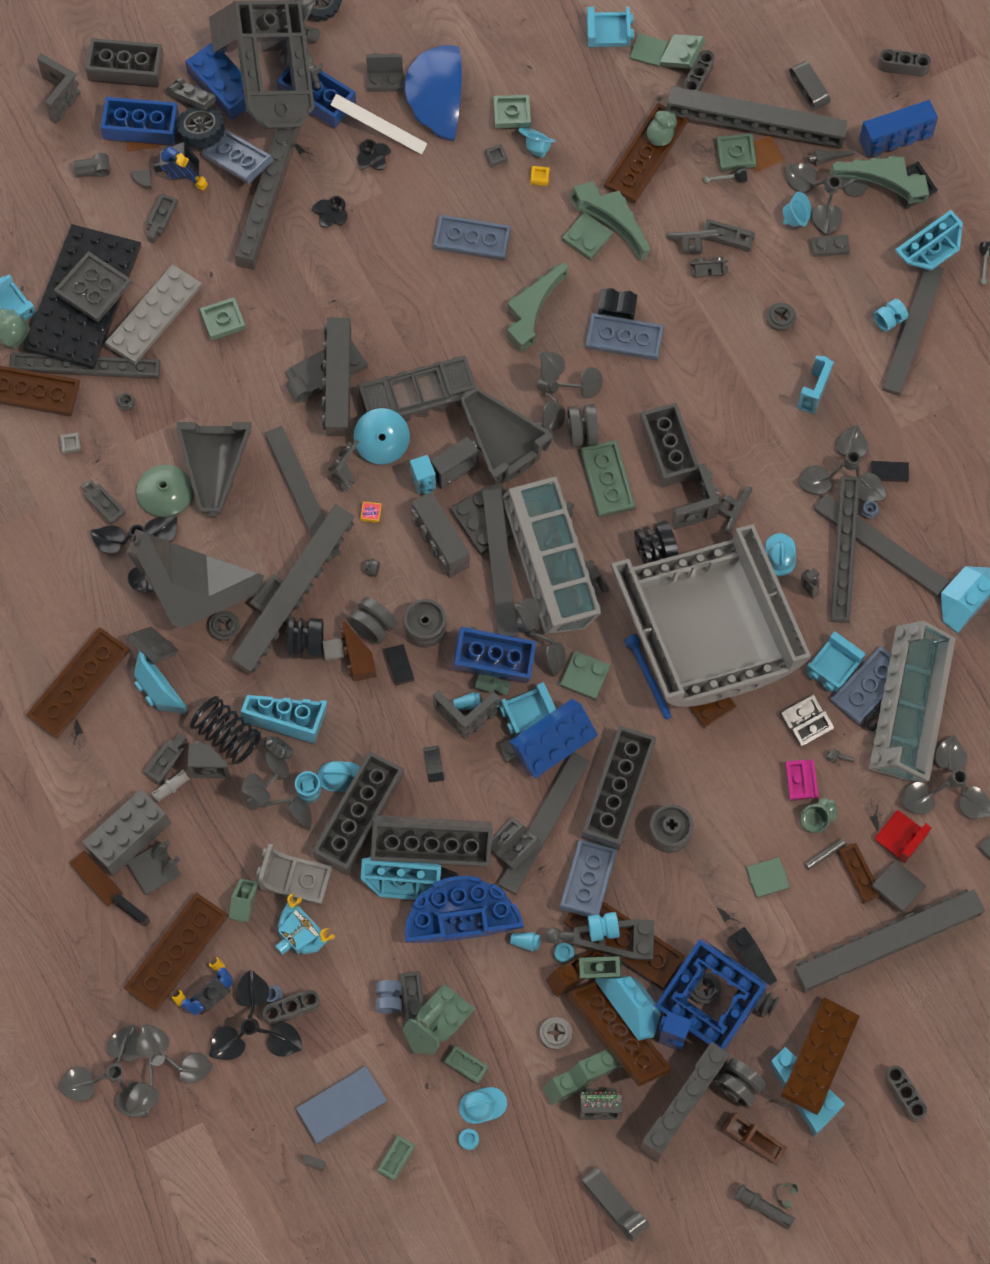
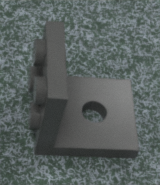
[37,53,81,124]
[672,463,720,530]
[433,690,499,739]

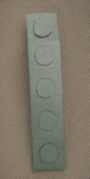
[830,156,929,204]
[570,181,650,261]
[507,262,569,353]
[543,1049,622,1106]

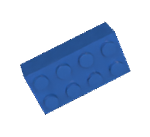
[185,43,246,120]
[277,65,356,128]
[101,97,179,145]
[859,100,938,158]
[452,627,537,683]
[509,699,598,778]

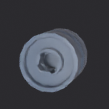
[375,980,402,1014]

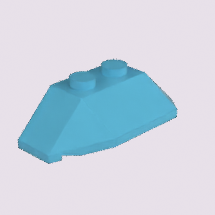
[895,210,963,270]
[941,566,990,634]
[134,650,188,714]
[361,857,441,900]
[595,976,662,1041]

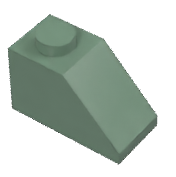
[229,879,259,922]
[579,956,622,978]

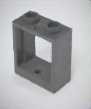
[431,436,479,489]

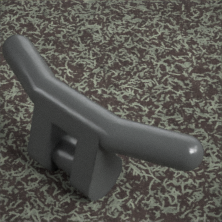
[666,229,720,254]
[716,486,752,534]

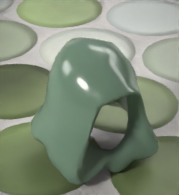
[0,308,30,350]

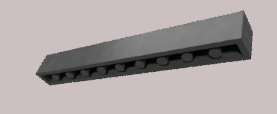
[666,86,847,148]
[235,127,301,270]
[230,504,355,675]
[794,889,985,993]

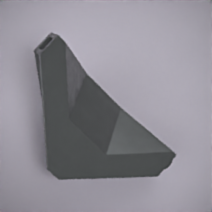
[127,530,265,628]

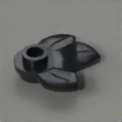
[357,139,391,170]
[312,196,347,227]

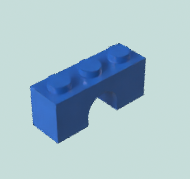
[657,1012,692,1052]

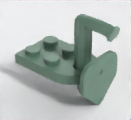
[403,984,476,1055]

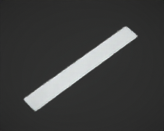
[331,94,427,154]

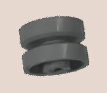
[567,404,599,447]
[347,597,397,644]
[404,599,446,648]
[649,804,694,853]
[714,1058,767,1109]

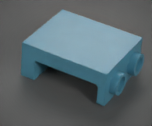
[587,7,634,47]
[0,275,36,321]
[797,355,834,415]
[805,631,866,694]
[499,682,556,737]

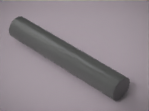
[805,838,846,870]

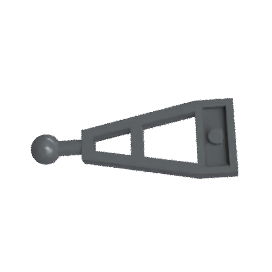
[546,919,654,961]

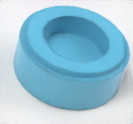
[554,943,574,964]
[459,1129,479,1150]

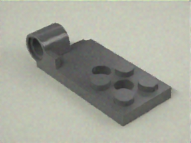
[285,340,368,403]

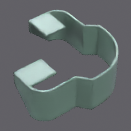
[776,1183,799,1209]

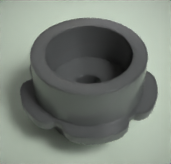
[117,393,135,411]
[365,558,380,577]

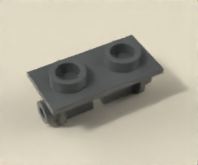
[690,257,728,277]

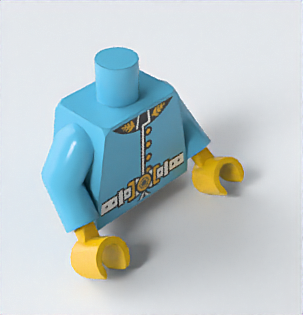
[275,893,335,955]

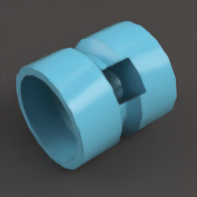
[873,298,908,332]
[295,771,322,803]
[588,912,620,942]

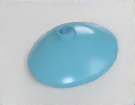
[354,408,410,465]

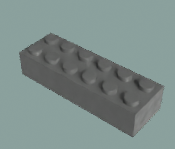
[322,318,351,436]
[582,725,656,851]
[312,751,404,875]
[370,815,493,867]

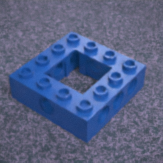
[655,939,770,1051]

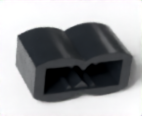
[598,288,638,320]

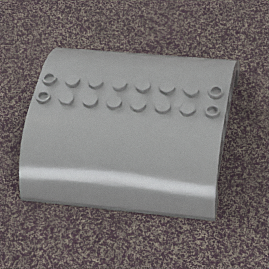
[611,524,811,707]

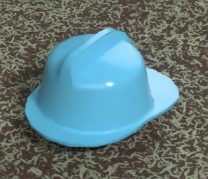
[518,127,556,157]
[783,192,812,227]
[765,533,796,576]
[317,761,360,792]
[459,1087,507,1124]

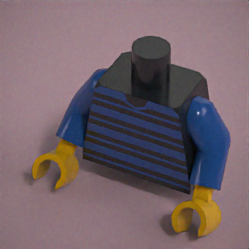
[153,142,208,191]
[171,957,233,1015]

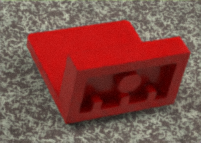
[874,810,932,863]

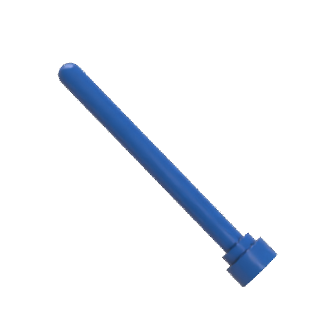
[624,634,671,719]

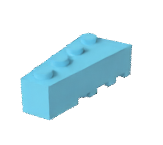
[241,695,327,744]
[769,1047,845,1137]

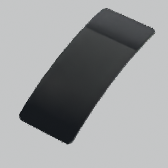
[423,746,444,782]

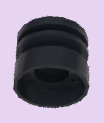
[634,520,678,564]
[286,617,324,659]

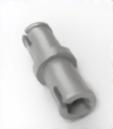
[151,770,190,803]

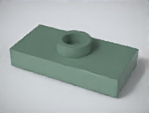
[444,1045,489,1084]
[377,1135,416,1182]

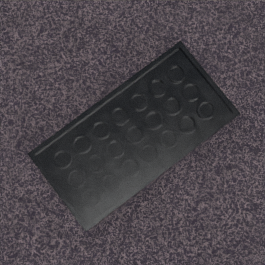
[23,224,141,369]

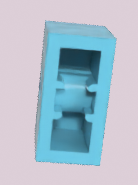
[410,455,436,495]

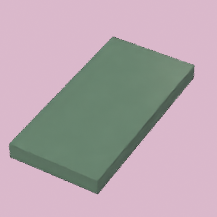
[580,440,636,518]

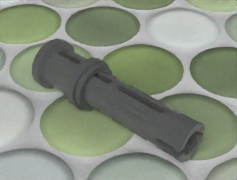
[734,1183,795,1229]

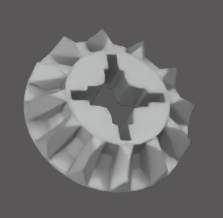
[540,1017,572,1050]

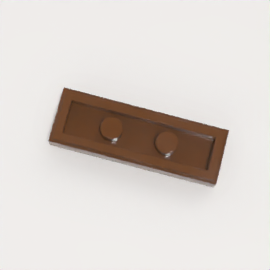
[838,843,881,904]
[70,850,123,907]

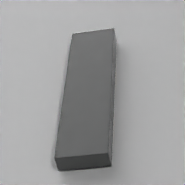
[400,971,424,1054]

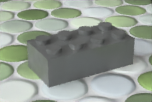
[86,38,164,87]
[640,403,699,487]
[411,492,470,578]
[82,789,171,876]

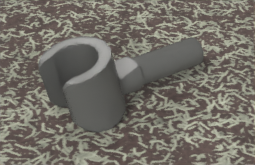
[826,749,855,763]

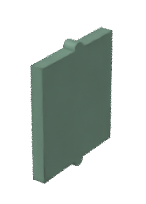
[630,33,668,67]
[746,857,790,898]

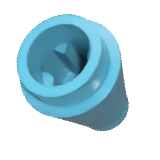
[453,691,482,710]
[510,932,541,952]

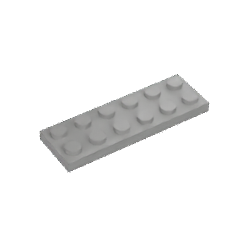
[105,264,202,365]

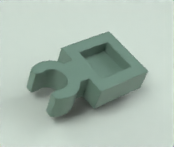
[475,674,511,695]

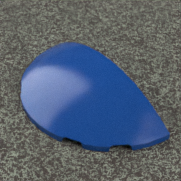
[404,45,462,141]
[405,876,524,943]

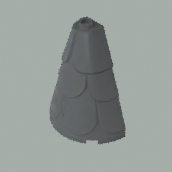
[460,387,554,483]
[177,422,251,518]

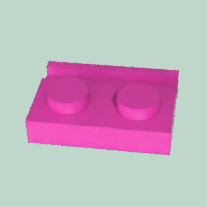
[785,759,819,801]

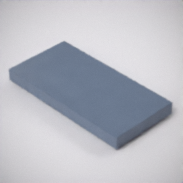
[201,130,274,184]
[433,215,511,261]
[585,313,664,361]
[830,646,910,726]
[559,839,617,917]
[296,1066,387,1144]

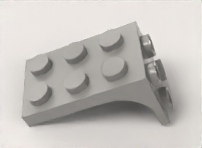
[256,844,332,906]

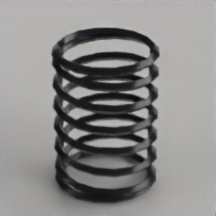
[190,696,261,764]

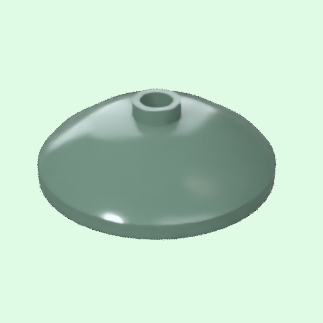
[136,465,193,517]

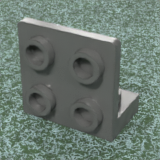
[366,53,403,92]

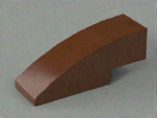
[720,1113,787,1165]

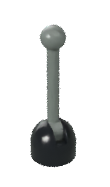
[703,167,747,183]
[979,241,990,285]

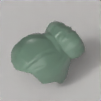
[647,111,677,146]
[800,798,838,833]

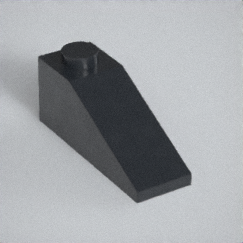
[726,927,777,986]

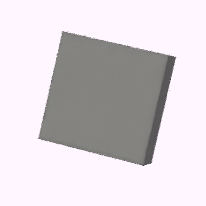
[60,432,82,455]
[323,638,344,661]

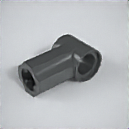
[73,153,111,177]

